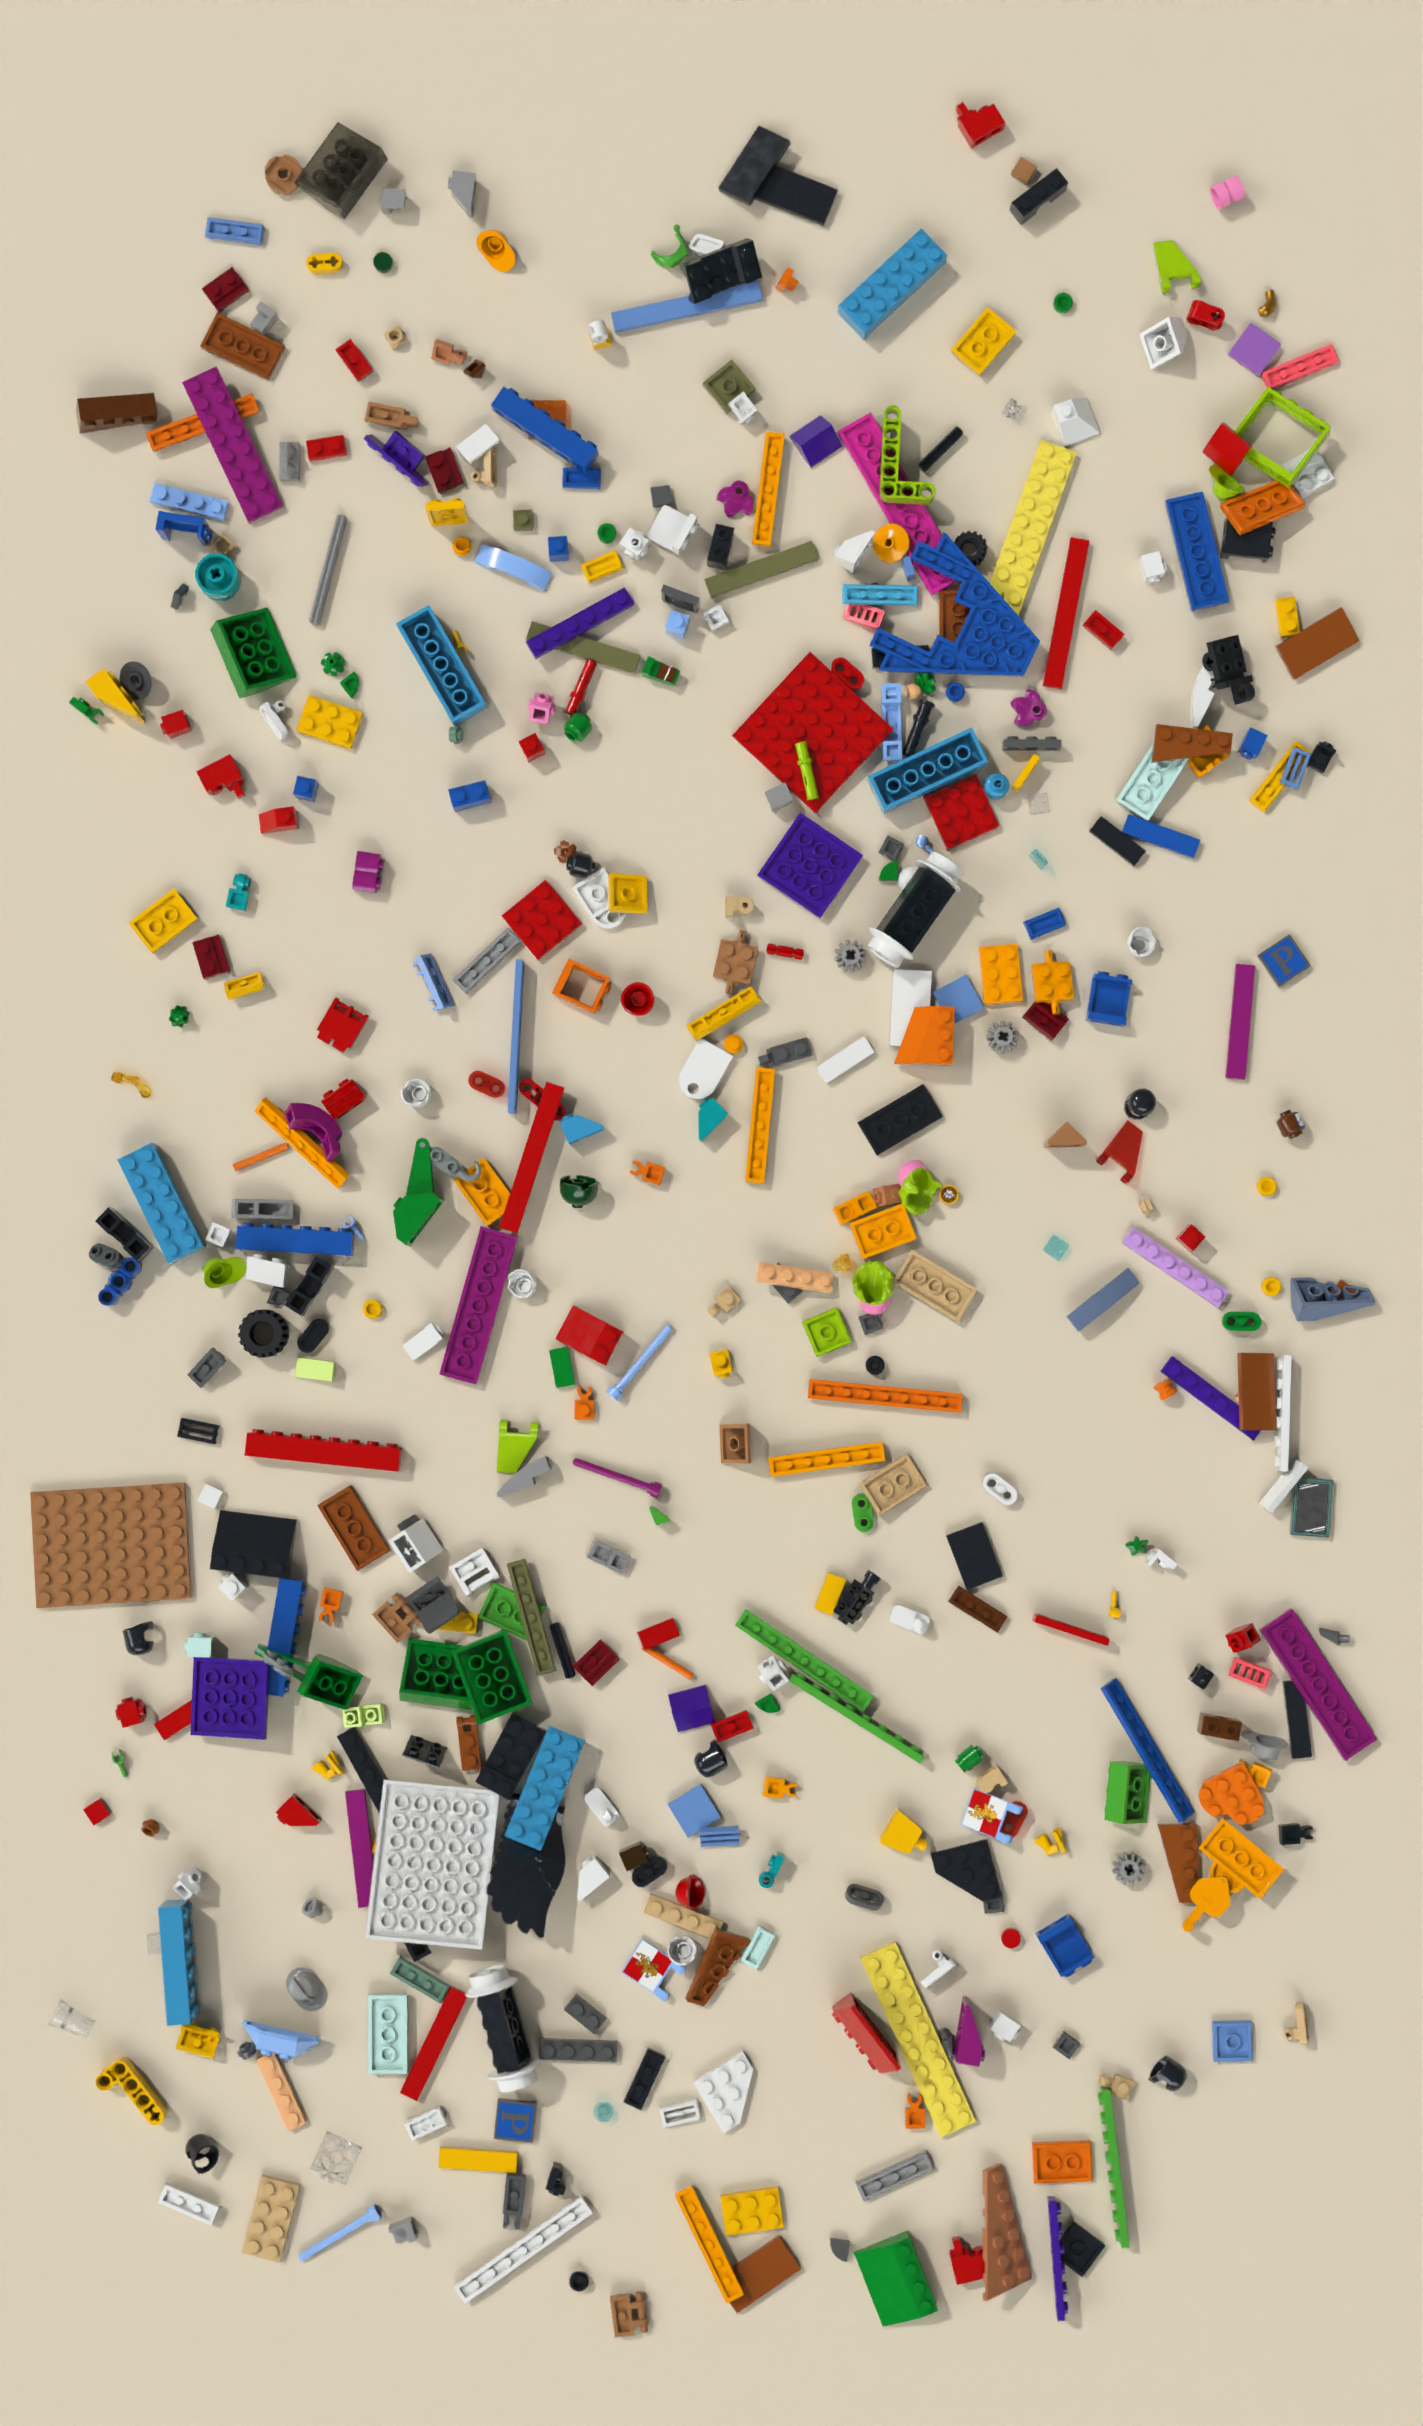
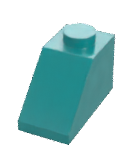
[698,1098,728,1142]

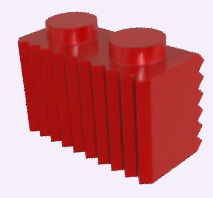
[321,1078,367,1121]

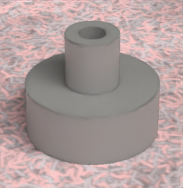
[302,1897,323,1918]

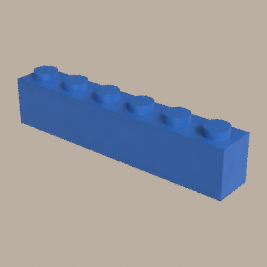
[491,386,599,473]
[236,1223,355,1256]
[268,1578,307,1697]

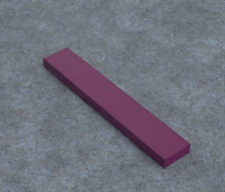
[1225,964,1255,1080]
[345,1789,374,1908]

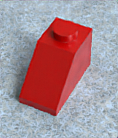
[259,806,299,834]
[275,1793,321,1826]

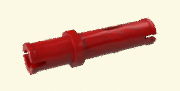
[564,659,597,716]

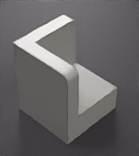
[381,188,406,214]
[250,301,278,336]
[765,783,793,812]
[388,2216,418,2243]

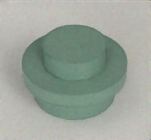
[449,725,463,744]

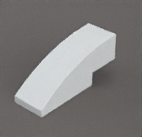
[1190,666,1215,729]

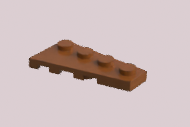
[1151,724,1233,763]
[1157,1823,1198,1903]
[685,1928,751,2006]

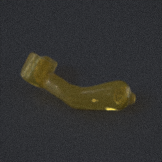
[111,1072,151,1098]

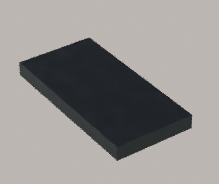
[718,126,791,206]
[755,166,838,227]
[857,1084,943,1156]

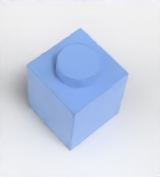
[665,610,690,639]

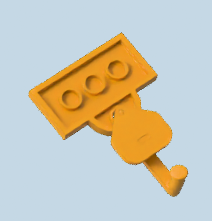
[1182,1818,1284,1932]

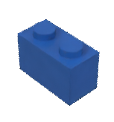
[448,780,492,812]

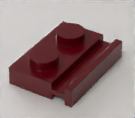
[202,267,249,313]
[425,447,464,494]
[192,934,231,980]
[1022,1001,1069,1041]
[573,1639,620,1686]

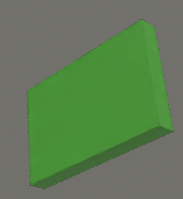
[478,1582,546,1640]

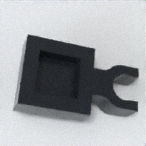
[1279,1823,1313,1845]

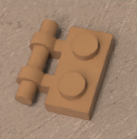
[372,1592,421,1643]
[610,2291,649,2337]

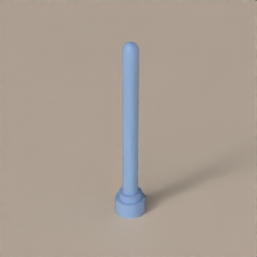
[606,1325,673,1401]
[298,2204,382,2261]

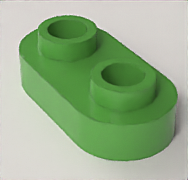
[852,1493,874,1532]

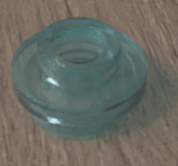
[594,2102,613,2122]

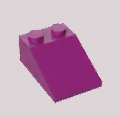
[953,1996,985,2067]

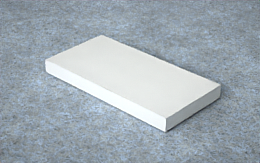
[890,969,932,1046]

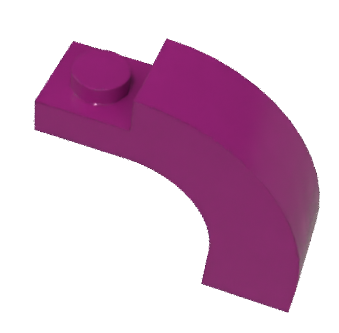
[285,1103,342,1161]

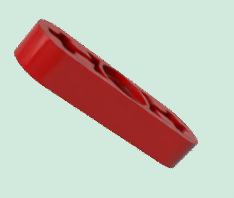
[519,1079,566,1121]

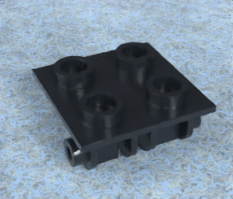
[402,1735,447,1769]

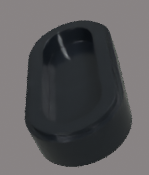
[297,1319,329,1353]

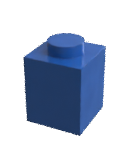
[548,536,569,562]
[1238,727,1268,760]
[293,775,319,802]

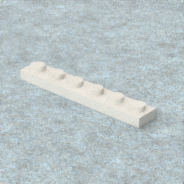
[1274,1355,1292,1471]

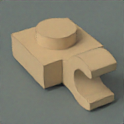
[708,1286,741,1317]
[1098,2073,1135,2100]

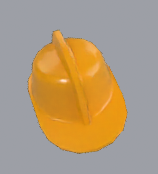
[476,229,515,272]

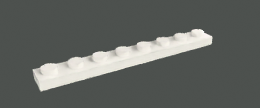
[454,2195,593,2304]

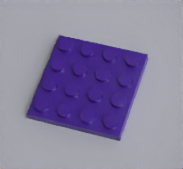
[757,813,863,919]
[190,1657,270,1740]

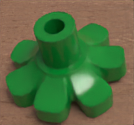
[321,652,346,677]
[914,672,936,694]

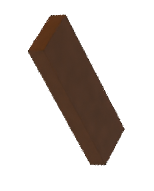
[948,1585,1008,1633]

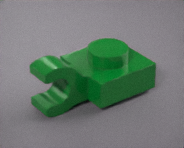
[69,697,104,724]

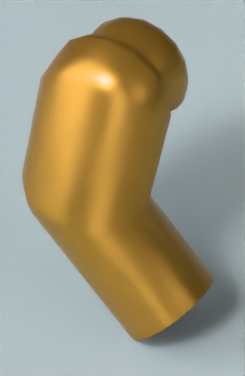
[1258,290,1276,317]

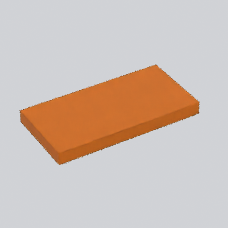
[1220,480,1305,535]

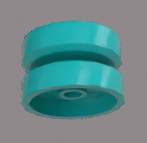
[195,553,241,601]

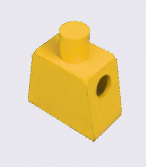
[879,1808,928,1854]

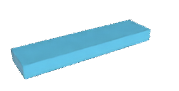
[842,584,918,606]

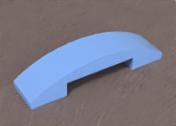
[474,544,552,591]
[881,683,902,761]

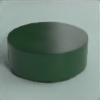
[373,252,393,273]

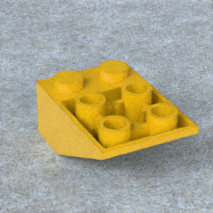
[85,668,145,723]

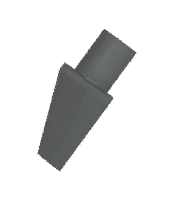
[1319,1628,1350,1646]
[939,2027,954,2059]

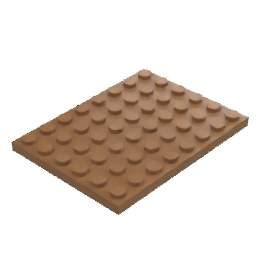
[30,1482,192,1608]

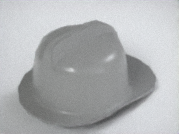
[1241,1731,1287,1761]
[286,1967,326,2011]

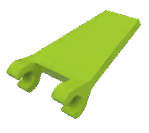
[1153,240,1201,294]
[497,1419,539,1473]

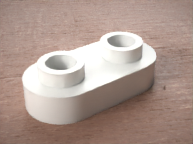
[982,1473,1017,1505]

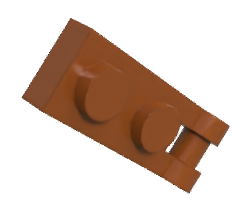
[456,1715,482,1771]

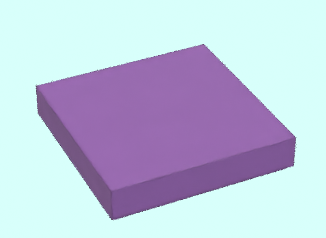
[1228,323,1281,377]

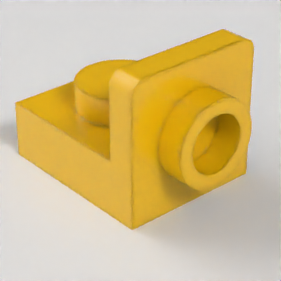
[709,1349,733,1379]

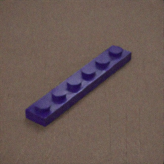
[526,587,634,660]
[1160,1356,1261,1441]
[1047,2196,1068,2321]

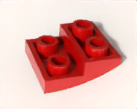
[1203,422,1253,476]

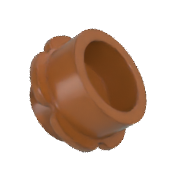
[141,1819,160,1837]

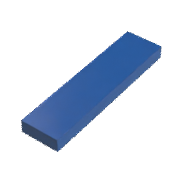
[1122,814,1200,859]

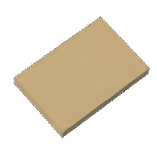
[859,1453,928,1517]

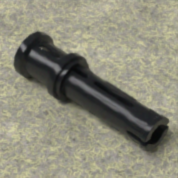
[902,699,935,757]

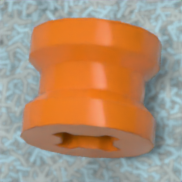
[1153,1378,1177,1401]

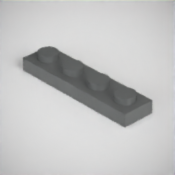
[539,2038,617,2062]

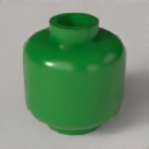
[564,713,592,742]

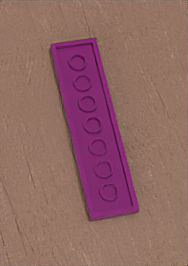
[182,366,283,523]
[439,1226,518,1385]
[1259,1608,1377,1761]

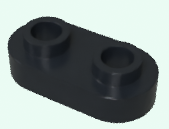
[632,1855,667,1887]

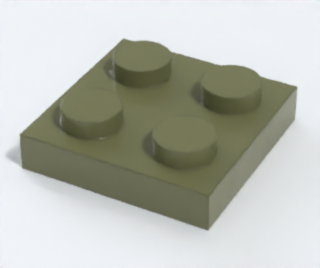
[702,359,756,414]

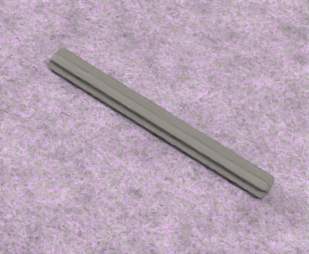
[309,515,347,625]

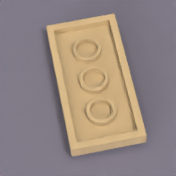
[893,1250,978,1322]
[242,2174,300,2263]

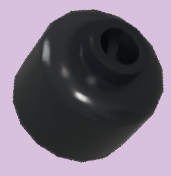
[566,852,595,879]

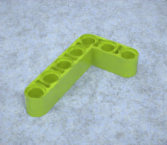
[879,405,936,505]

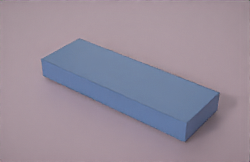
[205,217,265,246]

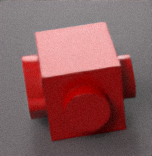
[1225,1623,1261,1653]
[115,1696,147,1728]

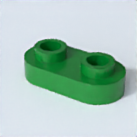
[1222,1312,1261,1331]

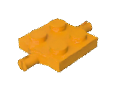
[1031,950,1074,1015]

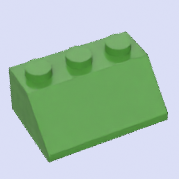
[1104,1761,1151,1824]

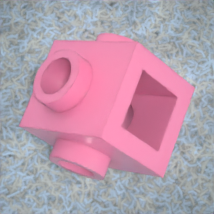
[528,692,556,724]

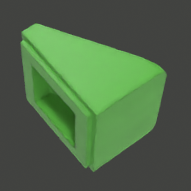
[649,1506,670,1525]

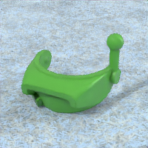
[650,225,689,269]

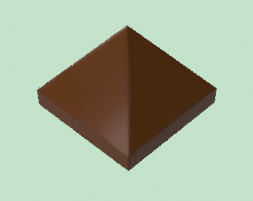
[463,359,485,378]

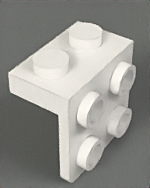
[647,505,699,556]

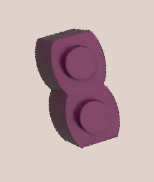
[352,851,384,893]

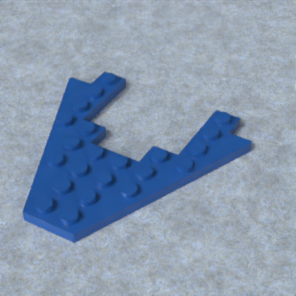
[869,533,1040,677]

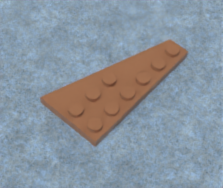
[983,2163,1032,2301]

